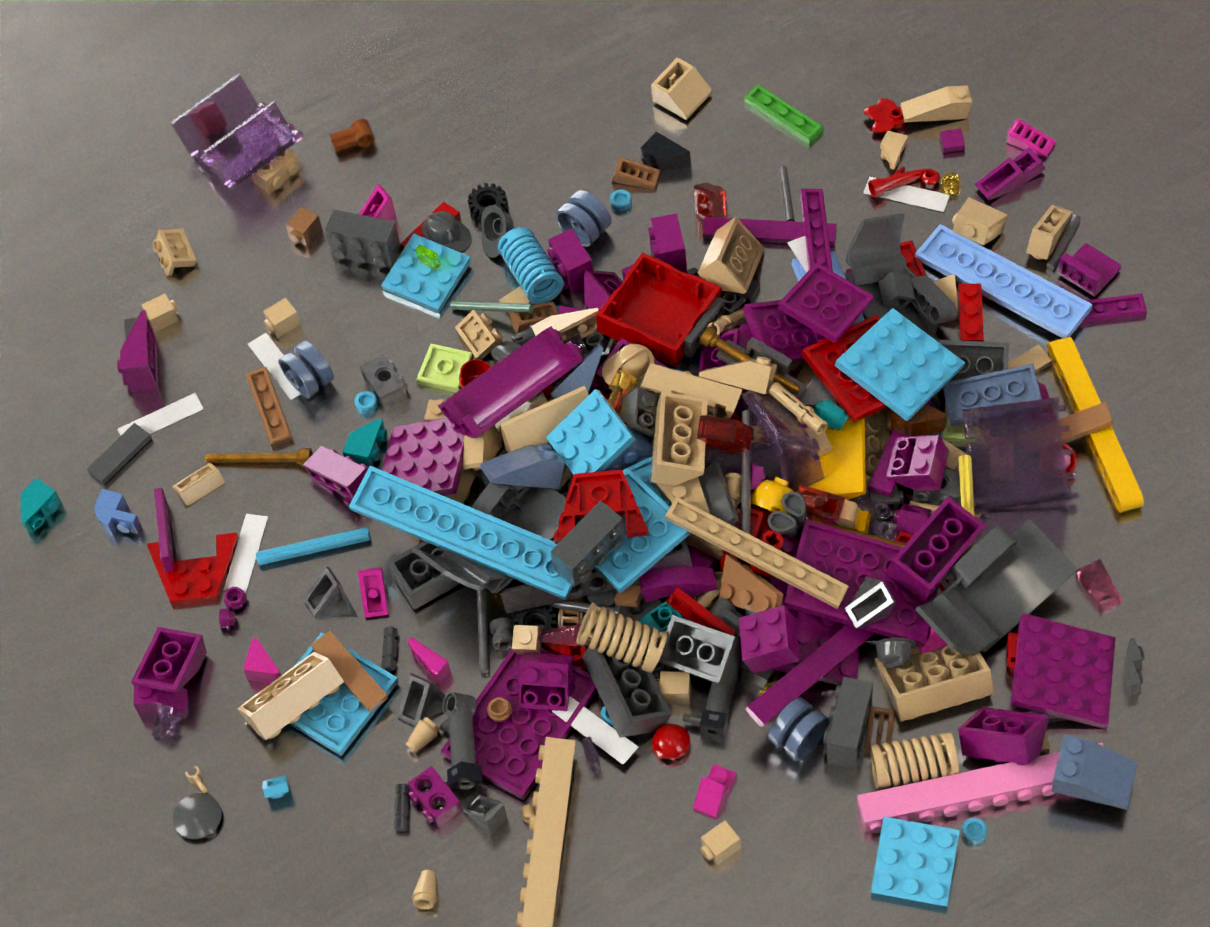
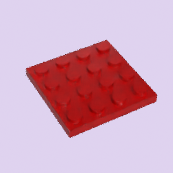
[801,314,888,423]

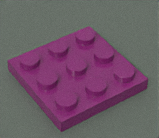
[777,262,874,343]
[742,300,821,364]

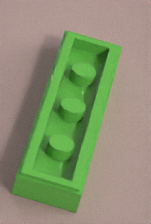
[744,84,823,144]

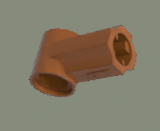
[329,119,375,152]

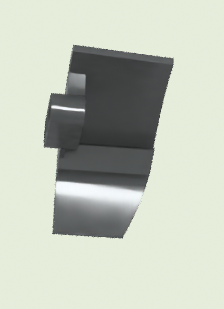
[845,213,958,342]
[411,482,566,593]
[915,519,1078,656]

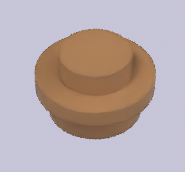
[487,698,512,722]

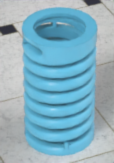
[498,227,564,304]

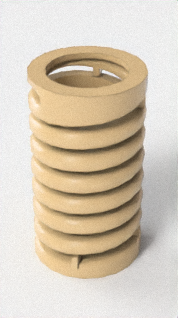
[576,602,667,673]
[869,732,959,789]

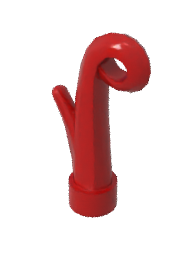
[868,167,941,197]

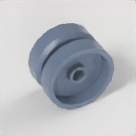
[555,190,612,247]
[278,341,334,399]
[768,697,830,762]

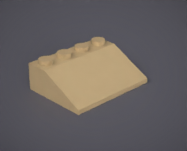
[875,646,994,722]

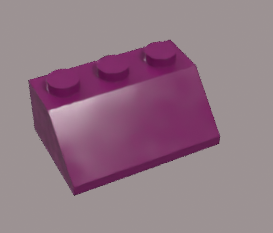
[958,707,1049,766]

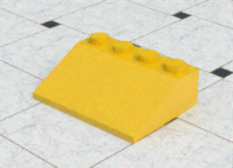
[792,417,866,515]

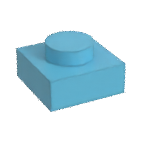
[263,775,289,799]

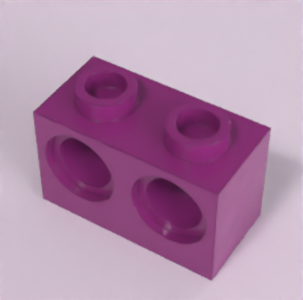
[407,766,463,828]

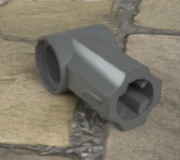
[710,598,744,638]

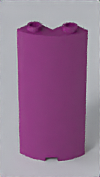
[438,326,584,438]

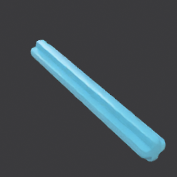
[256,527,370,565]

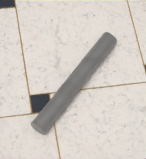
[778,166,795,222]
[1046,215,1081,270]

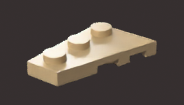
[650,475,710,514]

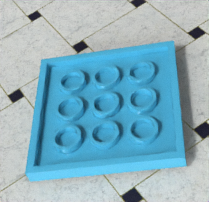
[834,308,965,422]
[557,468,691,593]
[289,632,399,756]

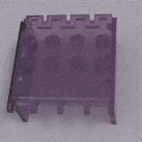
[170,74,303,188]
[962,397,1079,510]

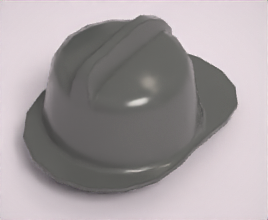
[481,205,514,258]
[422,211,471,252]
[865,638,917,669]

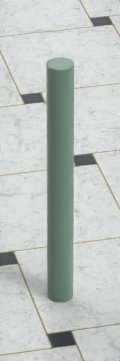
[450,301,533,313]

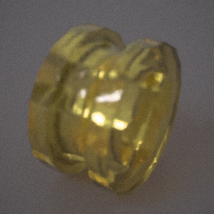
[940,173,961,195]

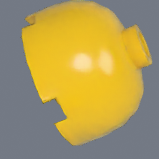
[751,477,794,516]

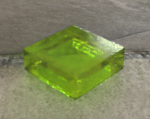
[415,245,441,271]

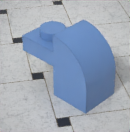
[94,489,142,536]

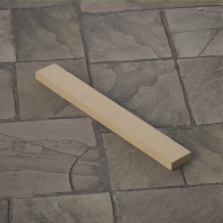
[664,497,849,609]

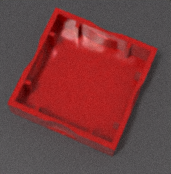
[596,252,721,367]

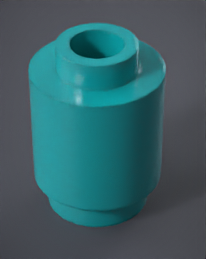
[814,398,849,431]

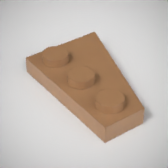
[719,553,783,613]

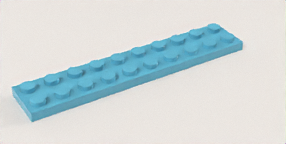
[349,466,573,600]

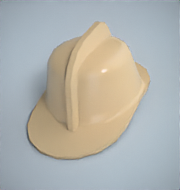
[602,344,654,389]

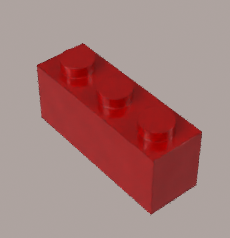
[958,283,984,342]

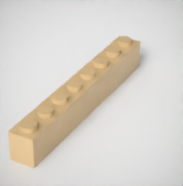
[516,737,576,927]

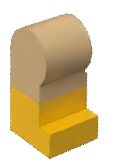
[834,500,871,533]

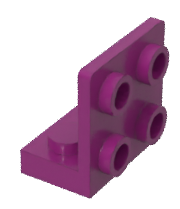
[1058,243,1121,297]

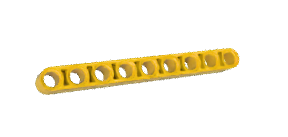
[1047,336,1144,513]

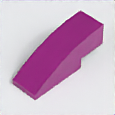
[975,147,1045,200]
[639,566,718,602]

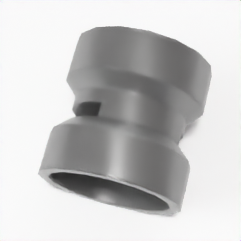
[490,618,514,650]

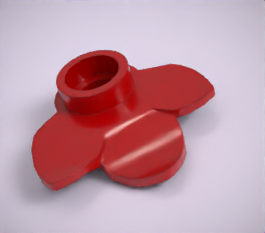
[864,99,905,133]

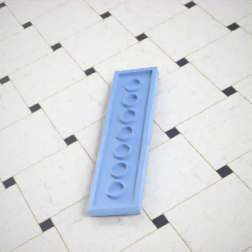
[915,224,1092,338]

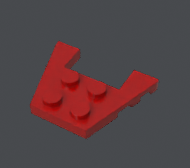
[554,470,649,544]
[147,532,239,606]

